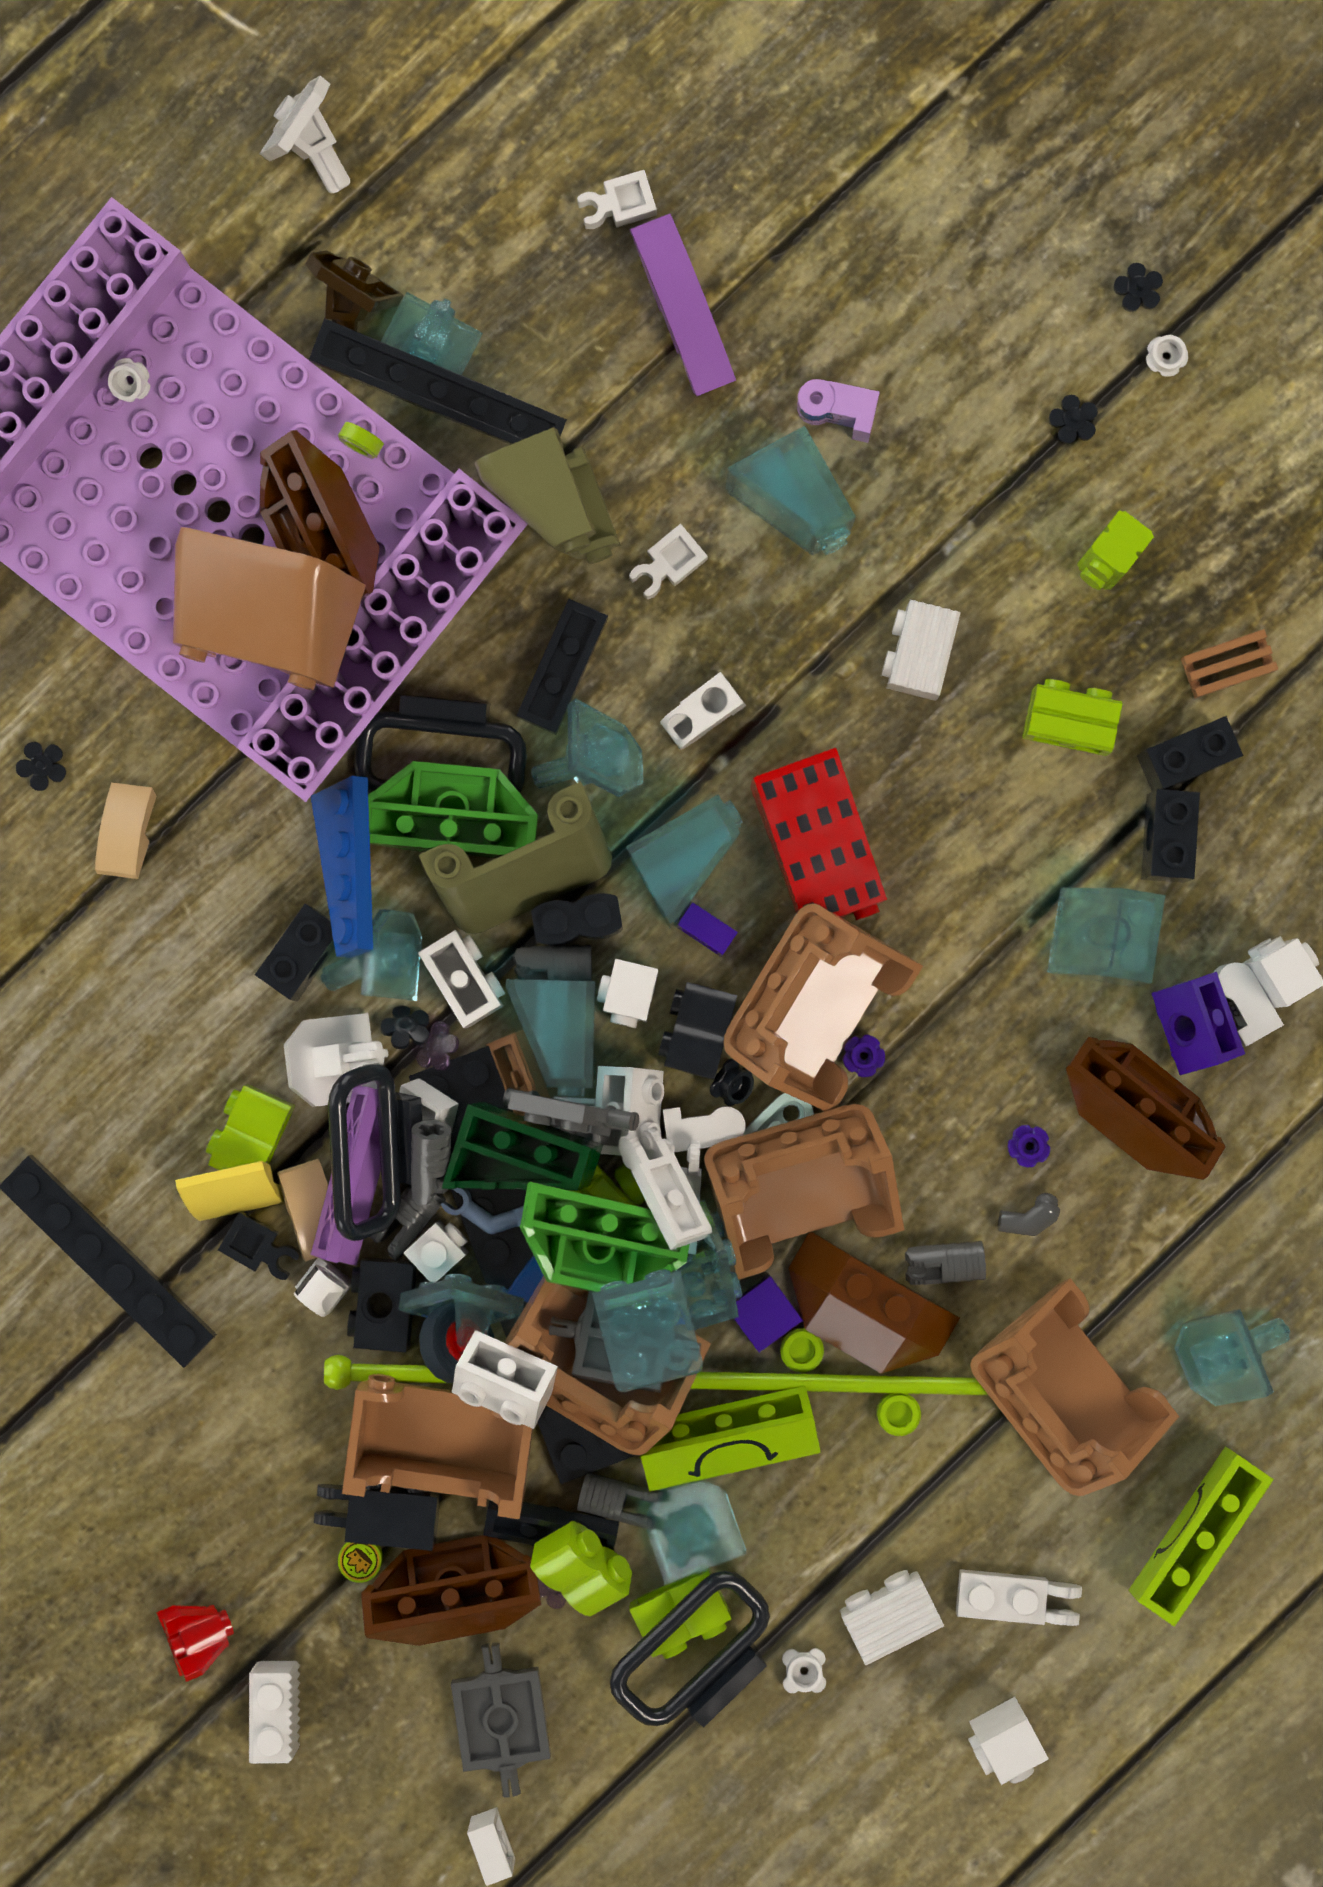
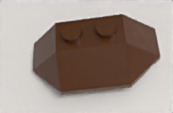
[260,430,380,599]
[1066,1037,1226,1180]
[788,1232,960,1374]
[361,1535,541,1646]

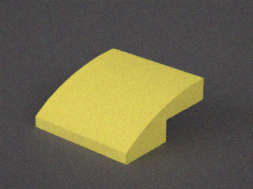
[175,1161,284,1221]

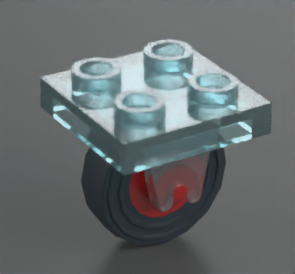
[399,1274,524,1383]

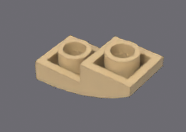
[95,782,157,879]
[277,1159,328,1262]

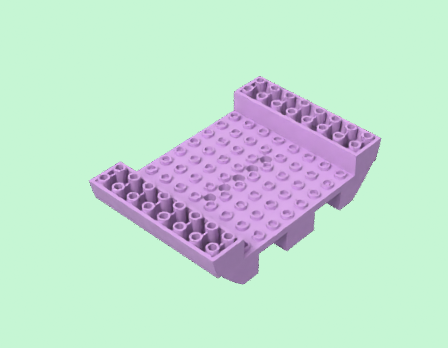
[0,197,528,802]

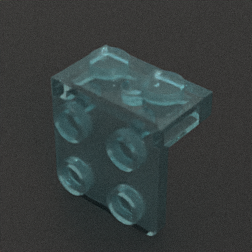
[666,1200,742,1332]
[592,1269,703,1392]

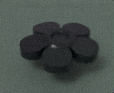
[1113,263,1163,312]
[1049,395,1098,444]
[16,742,67,791]
[381,1005,430,1049]

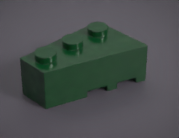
[441,1102,604,1191]

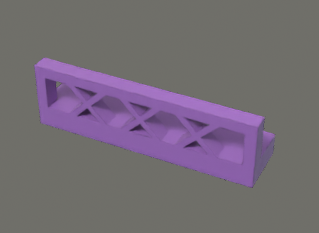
[311,1086,381,1266]

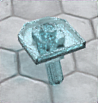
[381,292,483,375]
[531,698,644,797]
[320,909,422,1001]
[1174,1309,1290,1406]
[646,1480,747,1585]

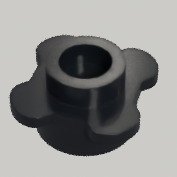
[710,1059,754,1106]

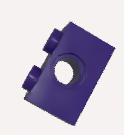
[1151,971,1245,1075]

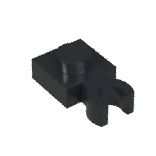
[218,1211,301,1280]

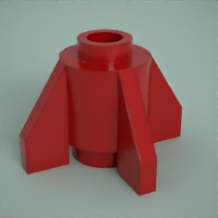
[156,1604,234,1682]

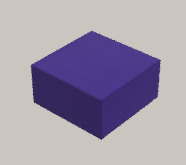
[677,902,738,957]
[726,1274,803,1352]

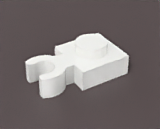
[577,170,657,229]
[629,523,708,599]

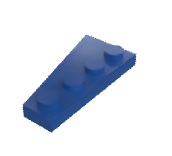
[311,776,373,958]

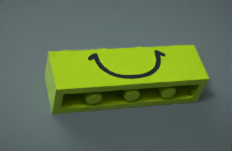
[640,1386,821,1491]
[1128,1446,1274,1627]

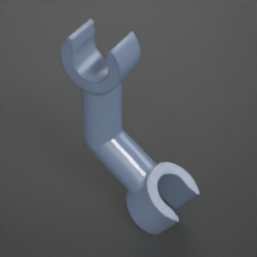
[441,1188,524,1234]

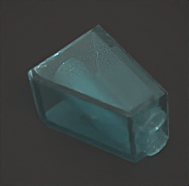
[726,426,856,556]
[626,794,743,928]
[1047,888,1166,987]
[506,979,597,1096]

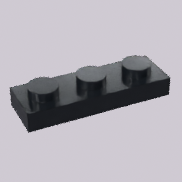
[516,599,608,735]
[483,1500,619,1551]

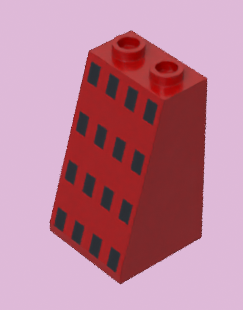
[750,747,887,921]

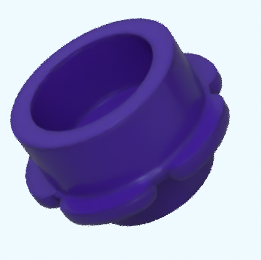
[843,1035,885,1077]
[1007,1125,1050,1168]

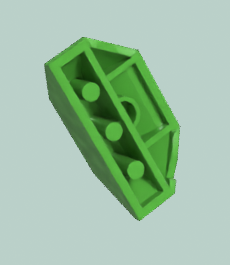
[368,761,538,858]
[520,1182,690,1299]

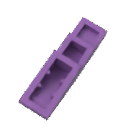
[630,213,736,396]

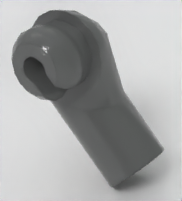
[998,1193,1060,1236]

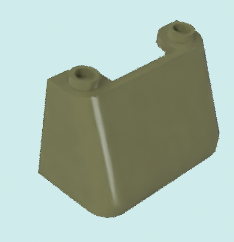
[475,427,621,564]
[419,781,612,934]

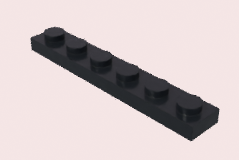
[309,318,567,445]
[0,1155,217,1368]

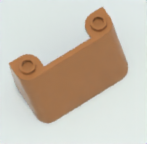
[173,527,366,691]
[723,904,923,1111]
[704,1104,904,1280]
[504,1276,711,1455]
[970,1278,1180,1496]
[342,1374,533,1519]

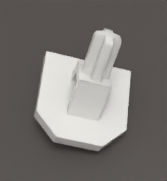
[259,76,350,194]
[284,1013,388,1107]

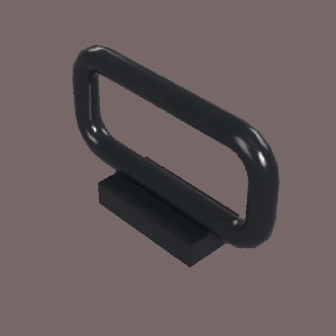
[354,695,527,793]
[328,1063,422,1241]
[610,1571,770,1728]

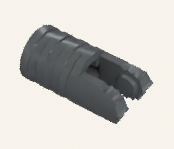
[513,944,592,983]
[411,1120,451,1207]
[370,1185,446,1261]
[905,1241,986,1285]
[577,1472,663,1531]

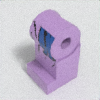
[797,379,879,443]

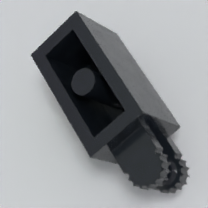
[314,1484,441,1551]

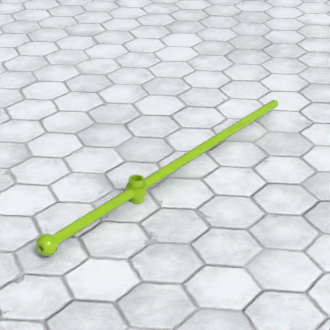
[324,1354,988,1395]

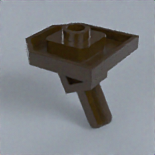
[305,251,404,332]

